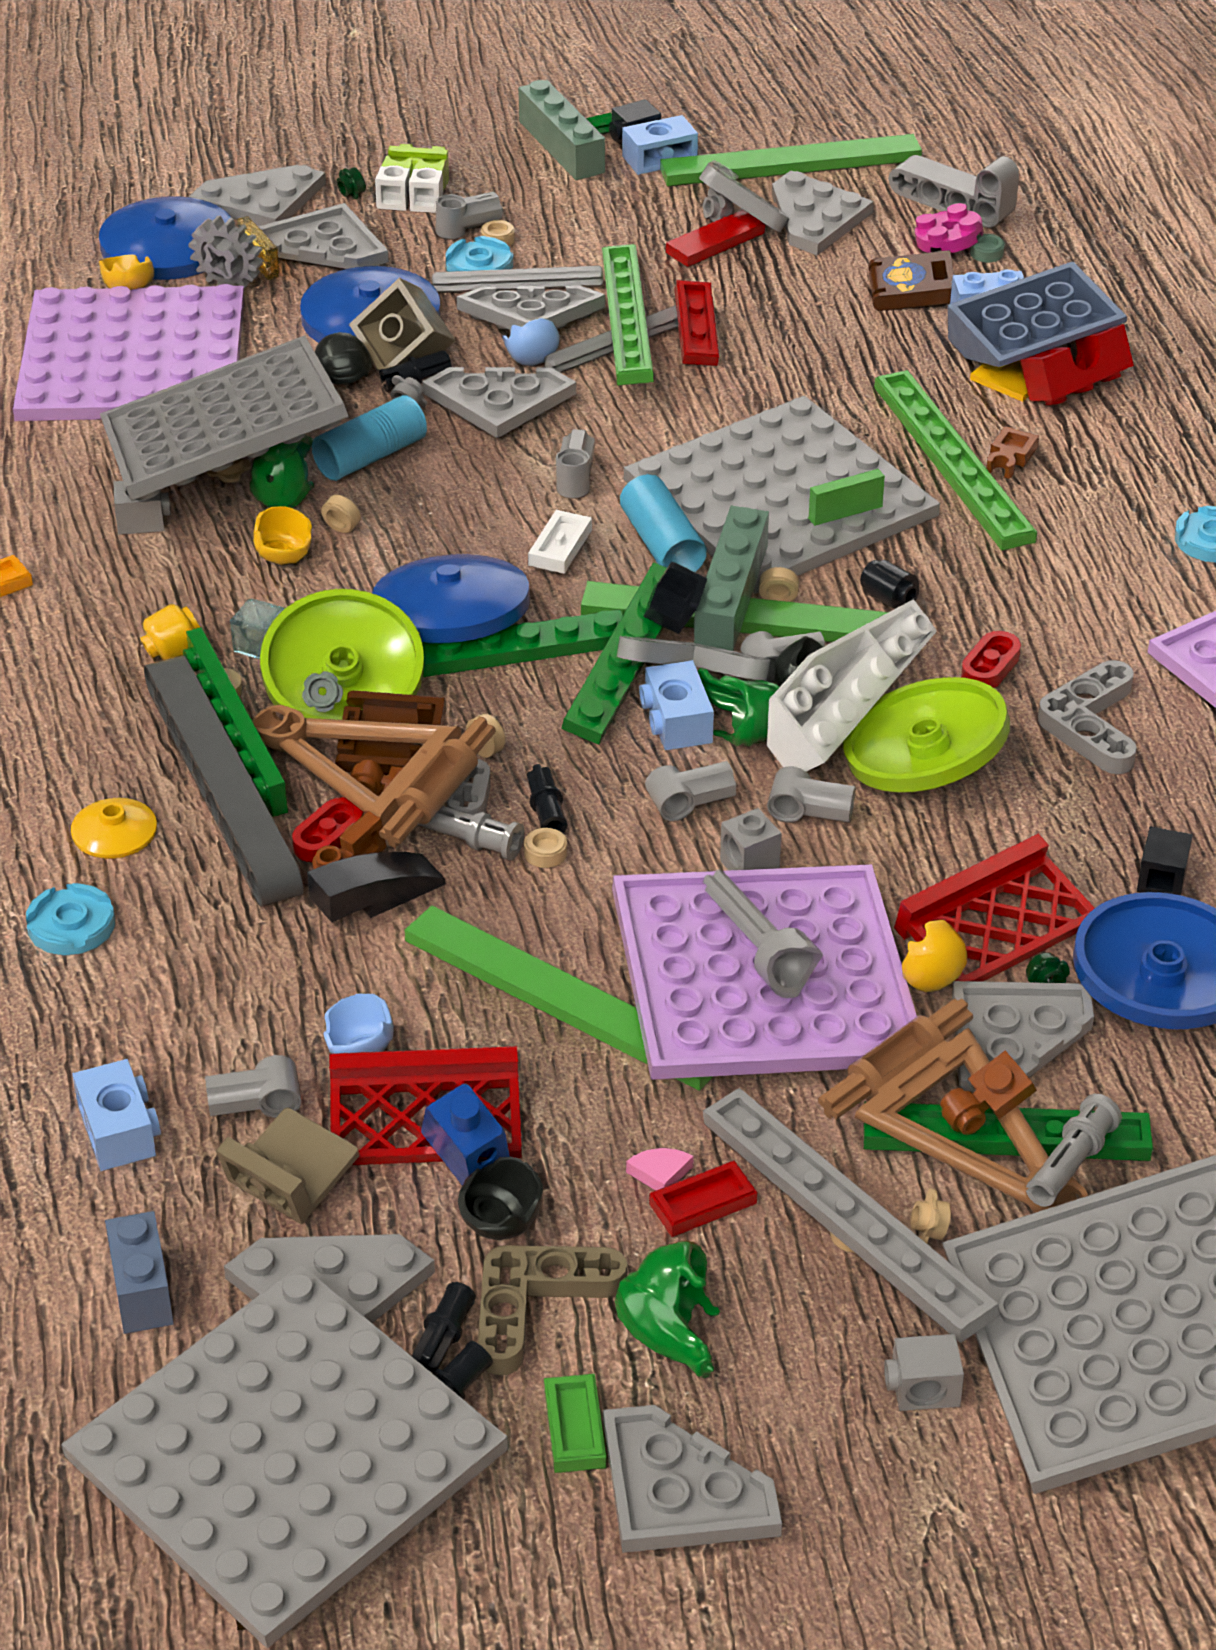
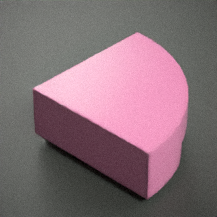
[626,1148,693,1191]

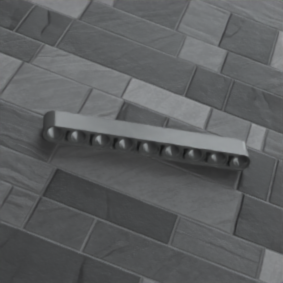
[144,655,303,907]

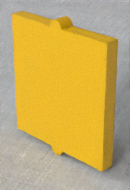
[970,360,1029,402]

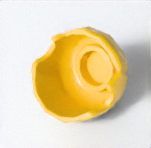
[99,254,154,290]
[253,506,312,565]
[902,920,967,992]

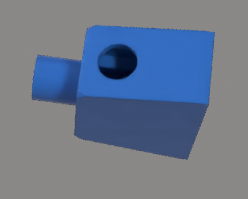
[421,1083,510,1185]

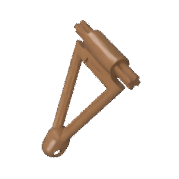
[252,705,496,848]
[818,998,1089,1213]

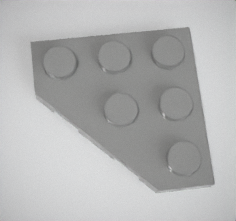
[189,165,326,226]
[772,170,874,255]
[252,203,389,269]
[457,285,605,330]
[422,367,576,438]
[952,981,1094,1093]
[224,1234,435,1323]
[603,1405,782,1553]

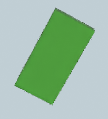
[808,469,885,526]
[544,1374,606,1473]

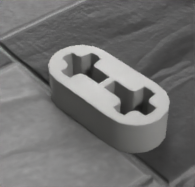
[447,759,491,815]

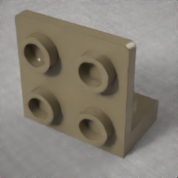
[216,1107,360,1225]

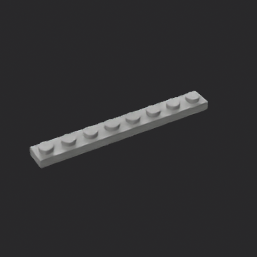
[703,1088,999,1343]

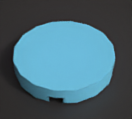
[445,236,513,272]
[1175,506,1216,563]
[26,883,115,955]

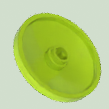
[260,589,424,720]
[843,677,1010,792]

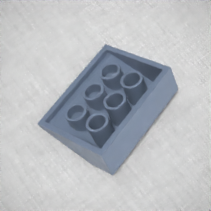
[948,261,1127,367]

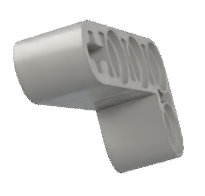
[888,155,1019,228]

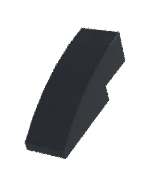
[307,852,445,923]

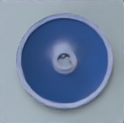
[99,196,231,280]
[300,266,441,343]
[372,554,530,643]
[1073,892,1216,1029]

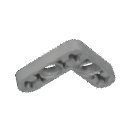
[699,160,789,232]
[617,636,771,681]
[1038,660,1137,774]

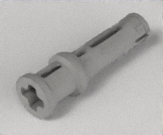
[417,806,524,861]
[1026,1093,1122,1207]

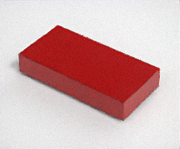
[649,1160,758,1237]

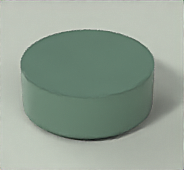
[970,234,1005,263]

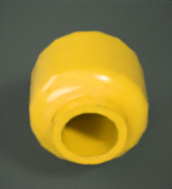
[140,604,200,660]

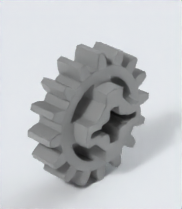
[188,216,264,288]

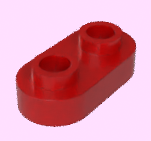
[961,631,1021,688]
[292,797,363,863]

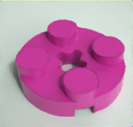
[914,203,984,253]

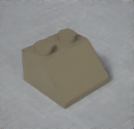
[349,278,456,371]

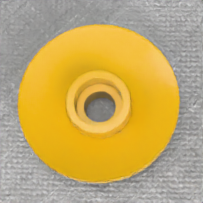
[71,798,157,859]

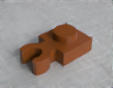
[986,426,1039,479]

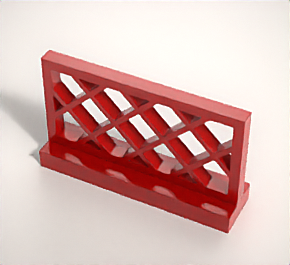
[894,833,1095,982]
[329,1046,522,1165]

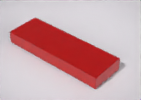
[666,209,765,267]
[675,280,719,366]

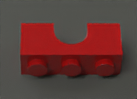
[1020,324,1134,406]

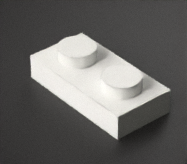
[528,510,592,574]

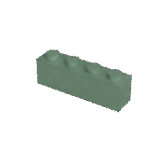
[518,80,605,180]
[694,505,769,651]

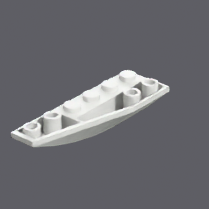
[767,599,937,771]

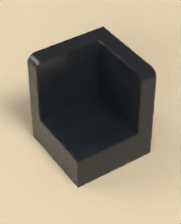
[643,562,707,634]

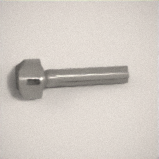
[703,870,823,998]

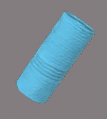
[312,395,427,481]
[620,474,707,572]

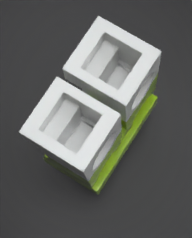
[375,144,449,213]

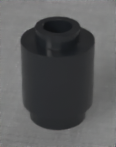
[860,560,919,609]

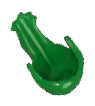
[249,435,314,508]
[698,668,780,747]
[615,1241,720,1379]

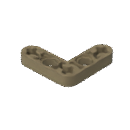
[478,1245,627,1375]

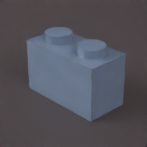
[105,1211,174,1334]

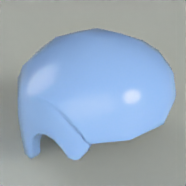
[502,318,560,366]
[323,994,394,1054]

